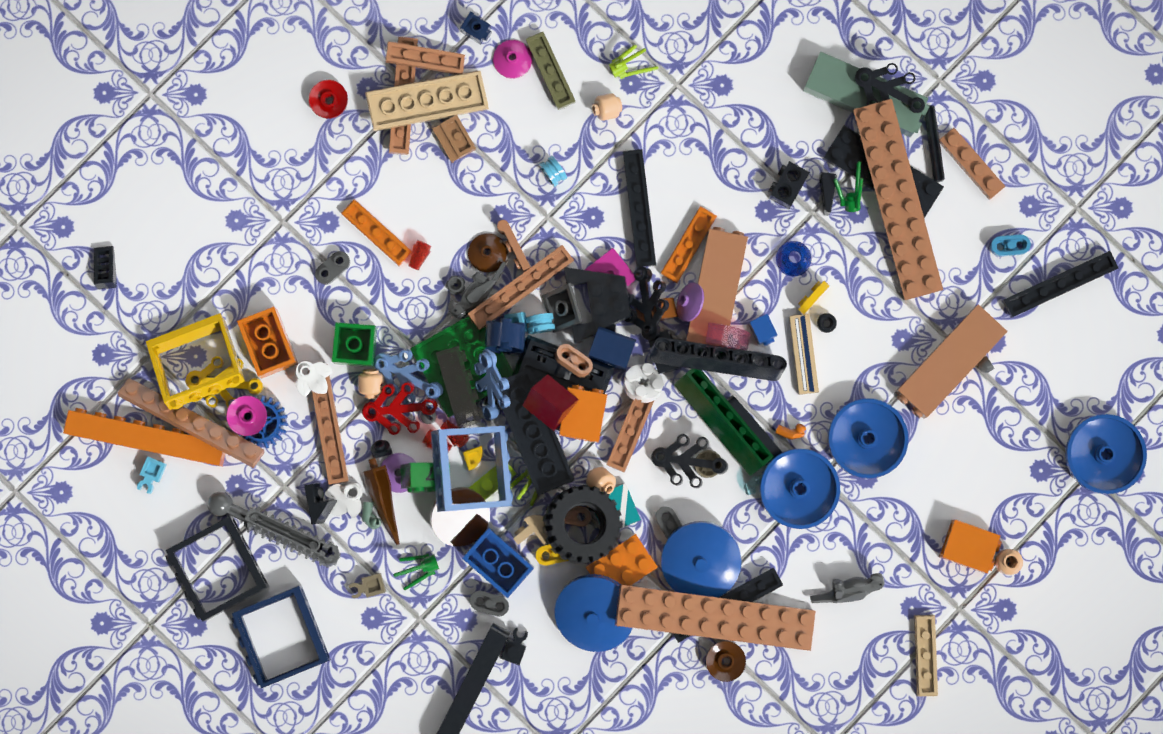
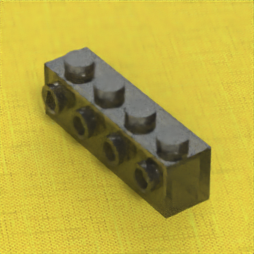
[436,346,484,428]

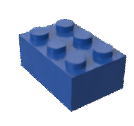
[462,527,534,599]

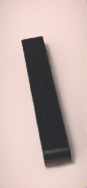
[649,337,787,381]
[437,623,511,734]

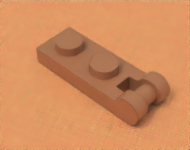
[497,220,531,272]

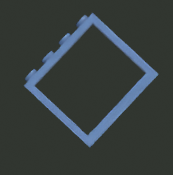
[431,426,513,512]

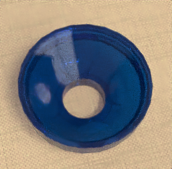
[776,241,812,277]

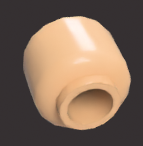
[592,93,622,121]
[358,369,384,399]
[586,467,616,494]
[995,549,1023,575]

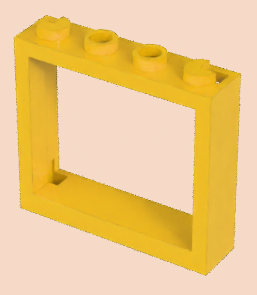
[146,313,245,410]

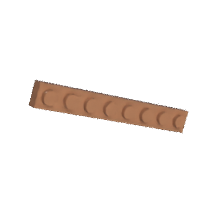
[118,378,264,468]

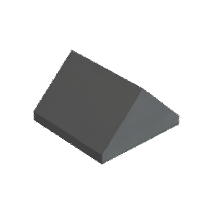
[542,283,582,333]

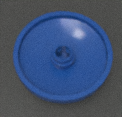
[828,399,909,479]
[1065,414,1147,494]
[760,449,840,529]
[661,521,742,598]
[555,574,632,652]

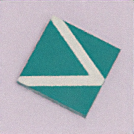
[595,483,641,529]

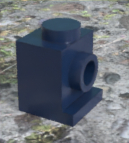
[460,11,492,45]

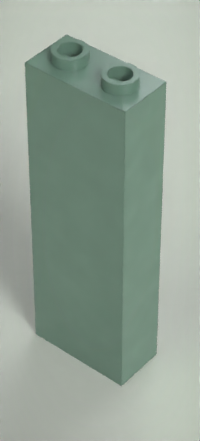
[803,51,929,137]

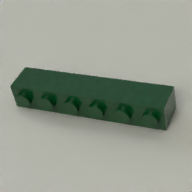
[674,369,774,476]

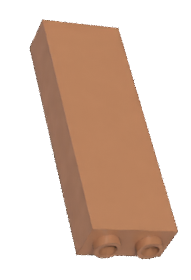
[686,227,748,347]
[895,304,1008,419]

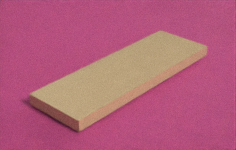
[365,70,489,132]

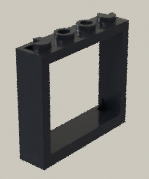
[165,516,270,622]

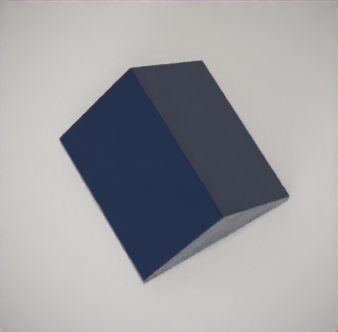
[588,327,636,371]

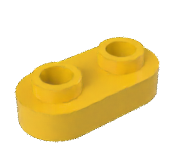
[798,281,830,315]
[536,544,569,566]

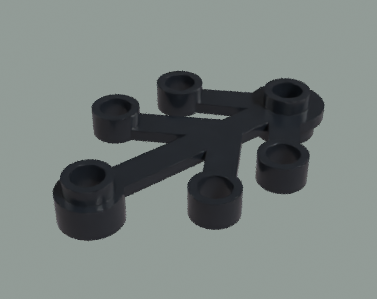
[855,63,925,113]
[625,266,669,340]
[651,434,728,489]

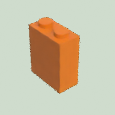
[559,385,607,443]
[939,519,1002,574]

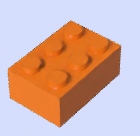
[237,307,298,379]
[585,534,658,586]

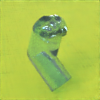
[743,475,762,495]

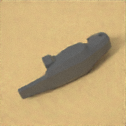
[448,262,506,319]
[810,573,885,603]

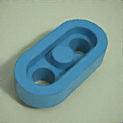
[990,235,1031,257]

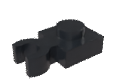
[501,628,528,666]

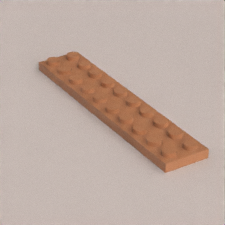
[853,99,943,300]
[615,585,816,651]

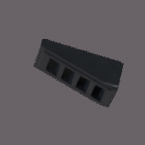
[819,172,837,216]
[94,246,117,290]

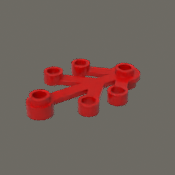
[362,381,438,435]

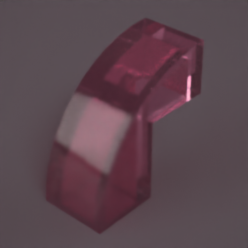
[706,322,751,351]

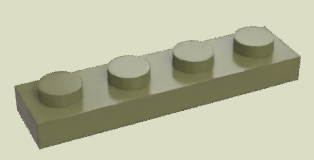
[526,31,576,110]

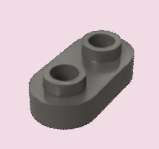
[315,251,351,285]
[656,507,683,539]
[470,591,509,617]

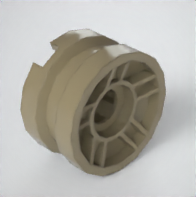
[694,450,722,478]

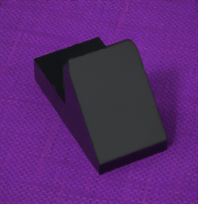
[304,483,337,525]

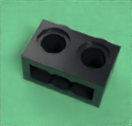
[768,161,810,209]

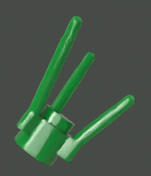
[834,161,863,212]
[393,553,439,591]

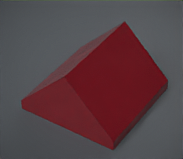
[523,374,579,431]

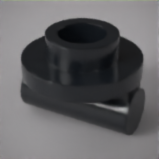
[370,440,393,459]

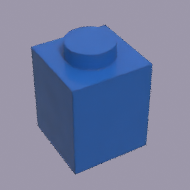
[748,314,778,346]

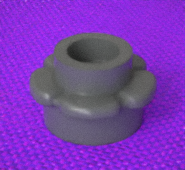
[446,275,465,295]

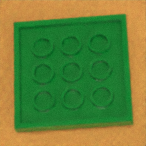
[410,316,513,418]

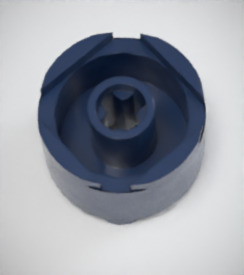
[484,318,526,354]

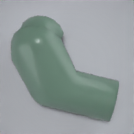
[362,502,381,529]

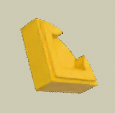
[463,446,483,471]

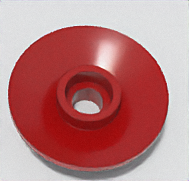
[309,80,348,119]

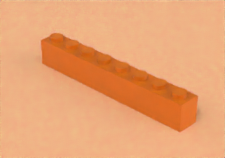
[63,408,226,467]

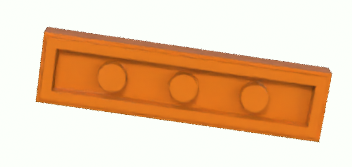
[341,199,412,266]
[660,206,717,283]

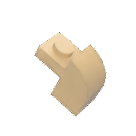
[513,515,547,545]

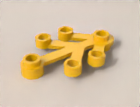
[185,356,264,408]

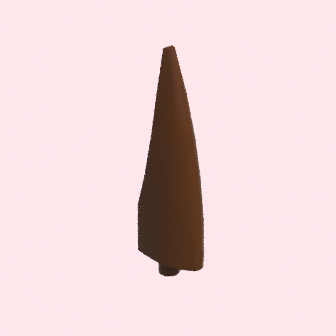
[362,458,400,545]

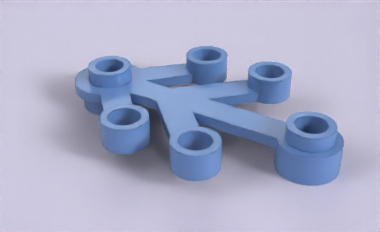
[374,349,443,404]
[474,349,510,421]

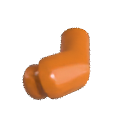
[775,424,806,440]

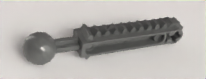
[207,491,341,568]

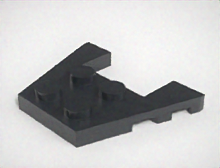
[564,267,631,344]

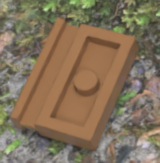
[432,115,476,163]

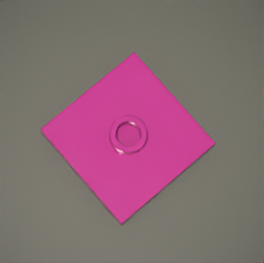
[585,248,636,287]

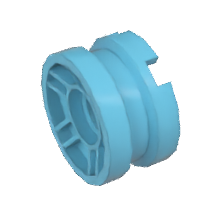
[539,156,567,187]
[526,313,555,334]

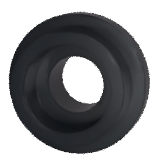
[817,313,837,333]

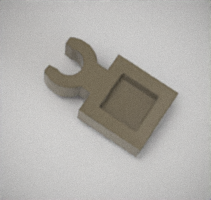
[349,573,386,598]

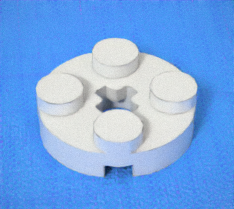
[623,363,664,403]

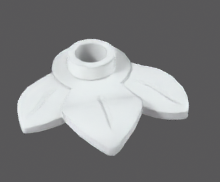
[295,361,333,397]
[325,482,363,518]

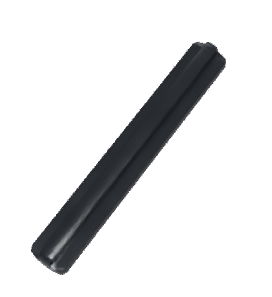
[925,105,945,182]

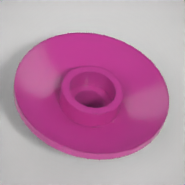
[493,40,532,79]
[227,396,267,436]

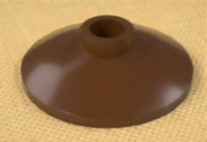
[468,233,507,273]
[706,641,746,682]

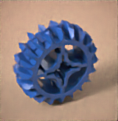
[238,395,289,449]

